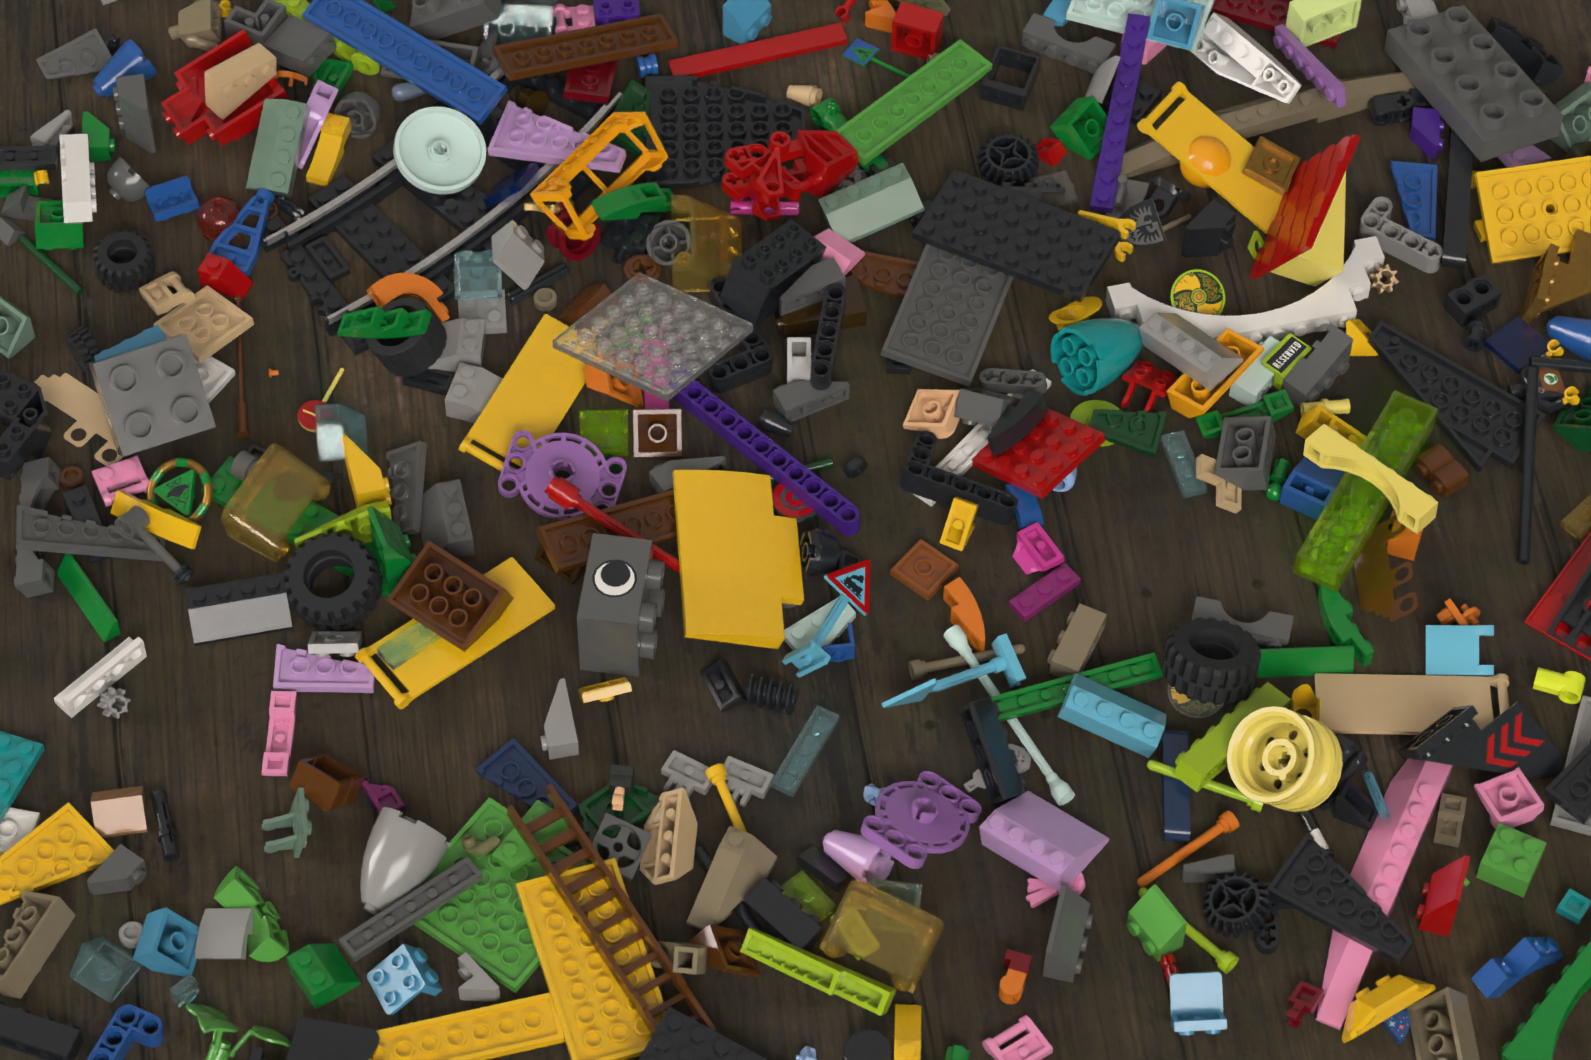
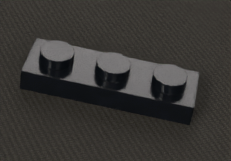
[0,145,58,171]

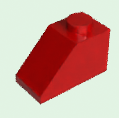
[198,253,253,300]

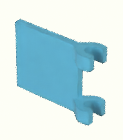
[1426,625,1494,676]

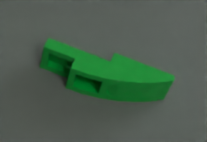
[591,182,680,220]
[1318,575,1374,668]

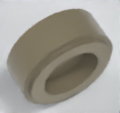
[534,288,557,311]

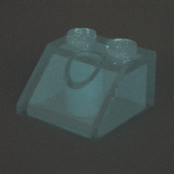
[454,250,503,300]

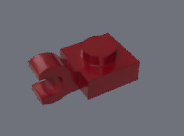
[1286,980,1324,1029]

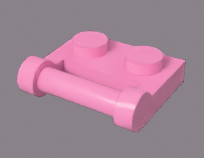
[553,4,595,34]
[91,456,149,507]
[982,1015,1053,1060]

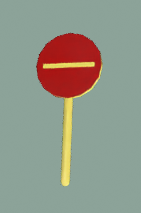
[298,368,344,432]

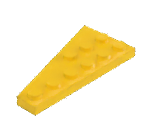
[0,802,114,905]

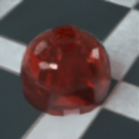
[197,196,244,240]

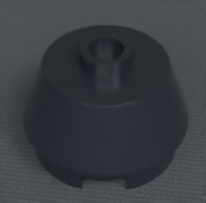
[800,528,840,577]

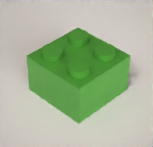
[1476,823,1547,898]

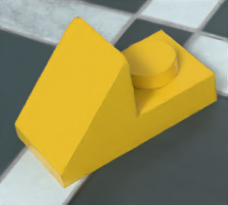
[940,496,979,551]

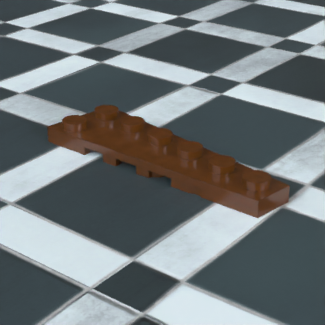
[845,251,918,300]

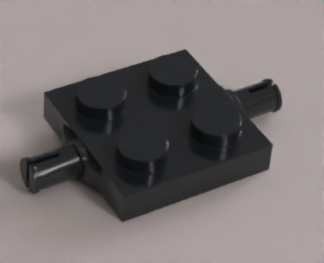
[601,212,662,264]

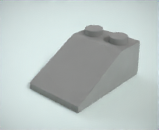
[428,318,485,372]
[445,362,503,423]

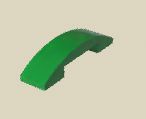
[1195,389,1294,439]

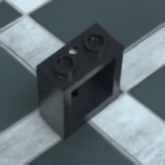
[980,45,1041,111]

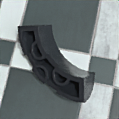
[1486,16,1564,86]

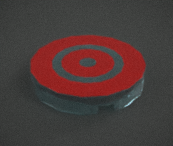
[772,478,817,522]

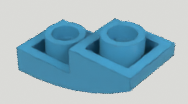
[1043,0,1071,27]

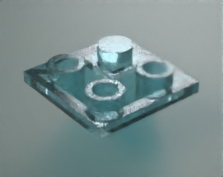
[315,404,368,461]

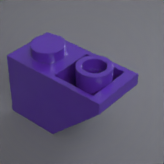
[1409,107,1444,159]

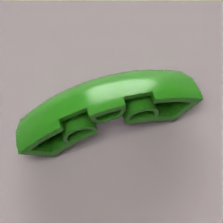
[214,865,289,962]

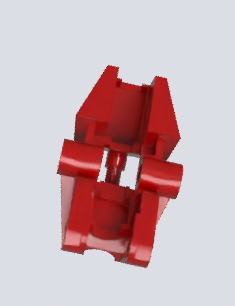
[721,130,858,221]

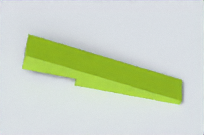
[740,927,897,1016]

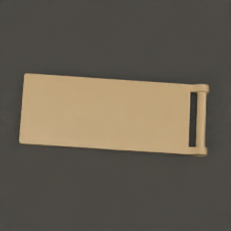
[1314,673,1509,735]

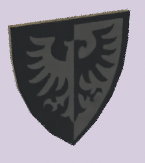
[1118,198,1167,247]

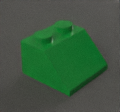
[1050,96,1107,160]
[35,200,84,250]
[287,943,361,1010]

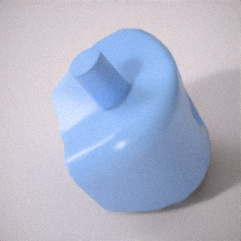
[863,784,890,806]
[795,1046,817,1060]

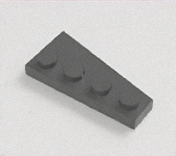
[385,441,427,536]

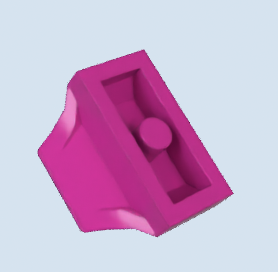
[1012,522,1064,575]

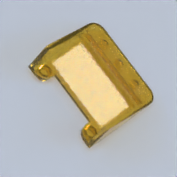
[671,195,742,292]

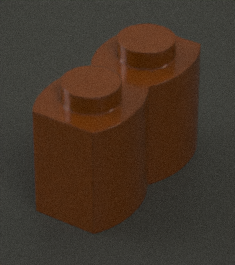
[1414,443,1469,499]

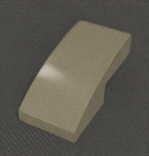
[1433,793,1467,847]

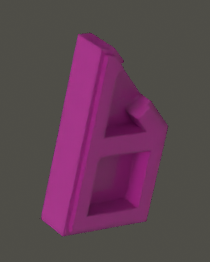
[361,780,406,814]

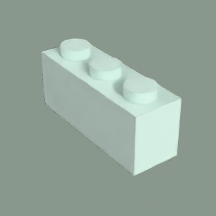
[1229,336,1280,406]

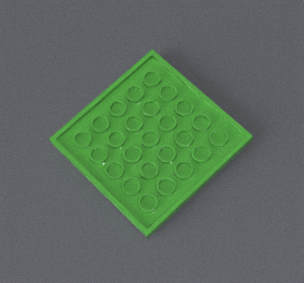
[414,797,590,993]

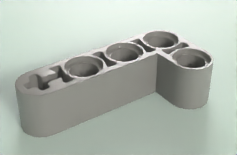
[1358,197,1443,273]

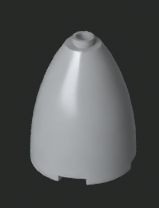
[360,807,450,915]

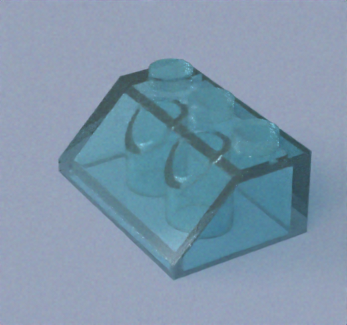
[484,2,555,46]

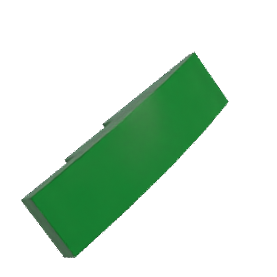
[337,306,432,339]

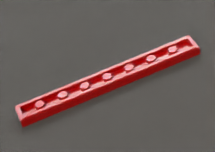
[668,23,847,77]

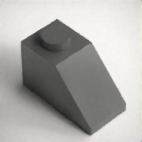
[87,844,147,895]

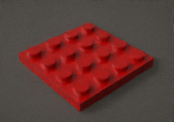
[971,408,1106,499]

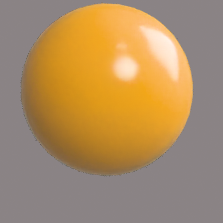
[1179,136,1231,188]

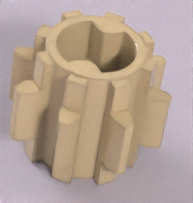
[1368,264,1399,294]

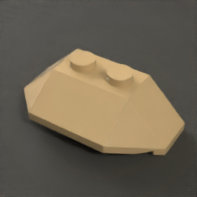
[640,788,698,885]

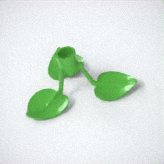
[185,1003,291,1060]

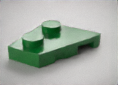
[313,58,354,102]

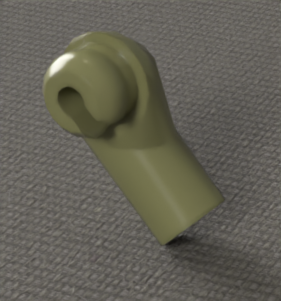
[461,834,501,856]

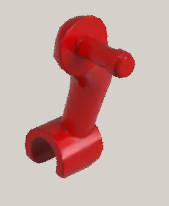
[836,0,857,23]

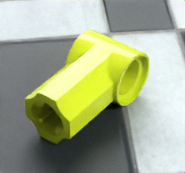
[1533,667,1586,704]

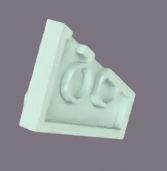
[784,597,856,651]

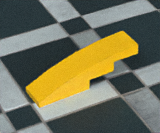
[110,490,202,549]

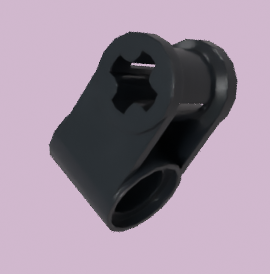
[1368,93,1413,126]

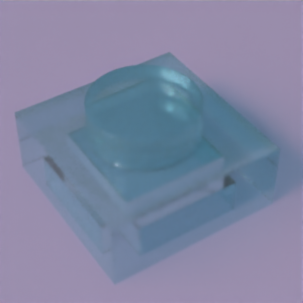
[169,973,199,1008]

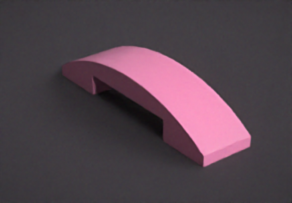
[261,691,297,776]

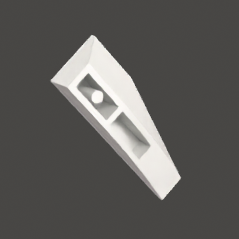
[1191,12,1302,104]

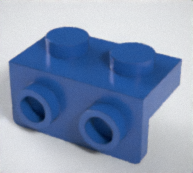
[144,175,200,222]

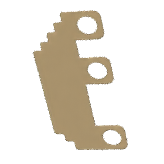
[35,373,123,466]

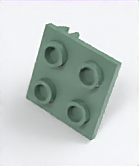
[261,788,312,858]

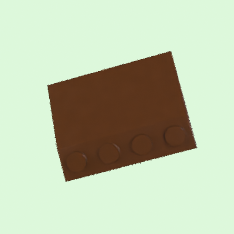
[386,540,514,652]

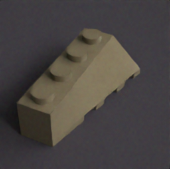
[0,891,76,999]

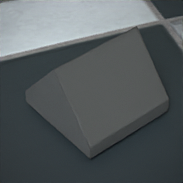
[0,217,26,247]

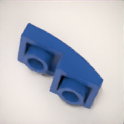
[1005,484,1044,530]

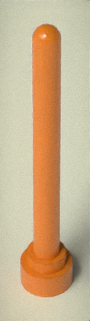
[1137,810,1239,887]

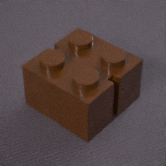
[289,753,365,811]

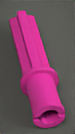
[730,199,799,217]

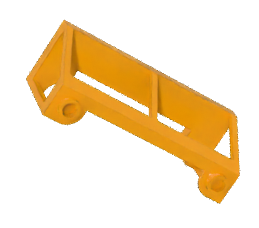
[530,112,668,240]

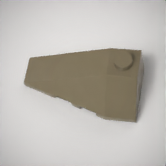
[687,826,777,930]

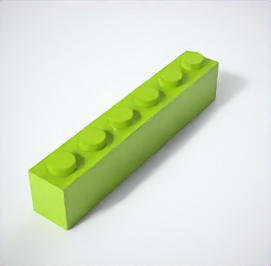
[1173,682,1291,792]

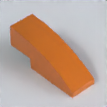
[943,577,985,652]

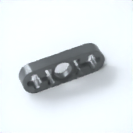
[979,368,1047,394]

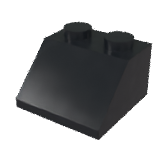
[1181,199,1236,258]

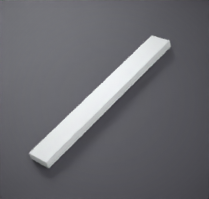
[914,369,1051,507]

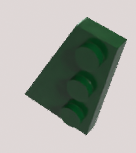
[613,79,651,157]
[1088,409,1167,457]

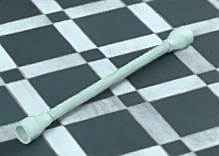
[943,625,1075,806]

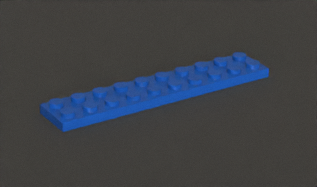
[302,0,508,125]

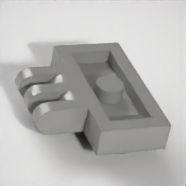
[661,750,712,798]
[724,756,774,807]

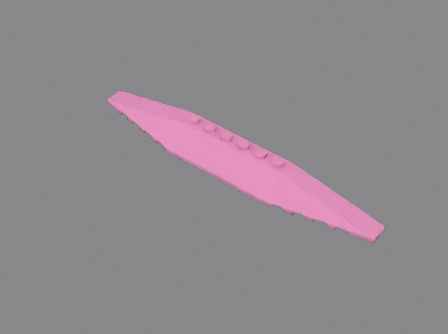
[1316,759,1453,1030]

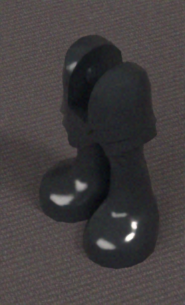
[1317,733,1368,810]

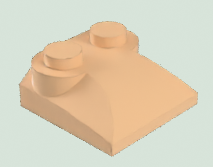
[903,389,960,439]

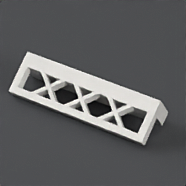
[54,637,147,718]

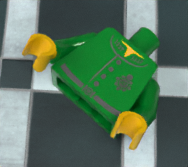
[0,170,49,198]

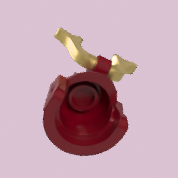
[524,197,600,261]

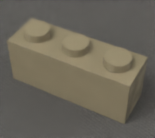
[1047,603,1107,678]

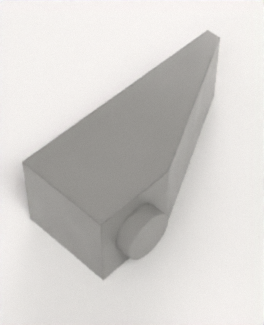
[540,678,579,760]

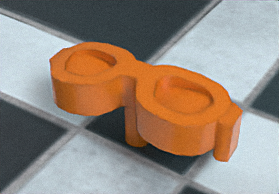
[275,71,309,87]

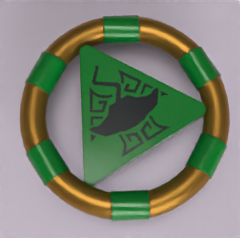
[147,457,213,523]

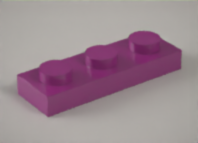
[1008,563,1081,623]

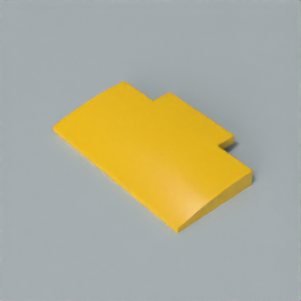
[672,470,804,649]

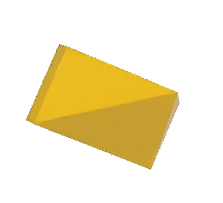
[1346,319,1379,356]

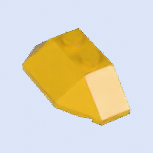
[1341,974,1436,1043]

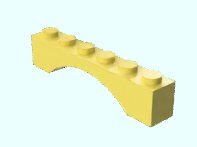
[1303,424,1438,534]

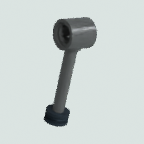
[115,506,194,585]

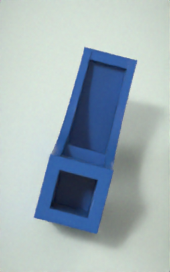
[1471,937,1564,998]

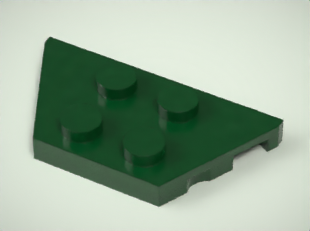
[579,784,660,852]

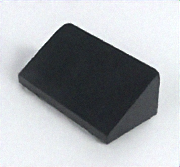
[701,658,747,712]
[798,845,853,893]

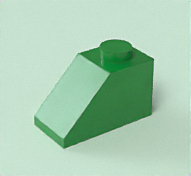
[82,111,116,162]

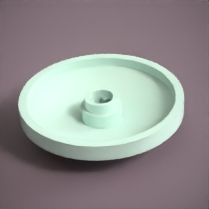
[393,107,486,194]

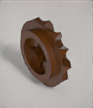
[624,254,661,287]

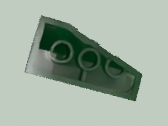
[1553,386,1591,453]

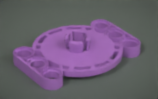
[498,430,627,519]
[860,771,982,869]

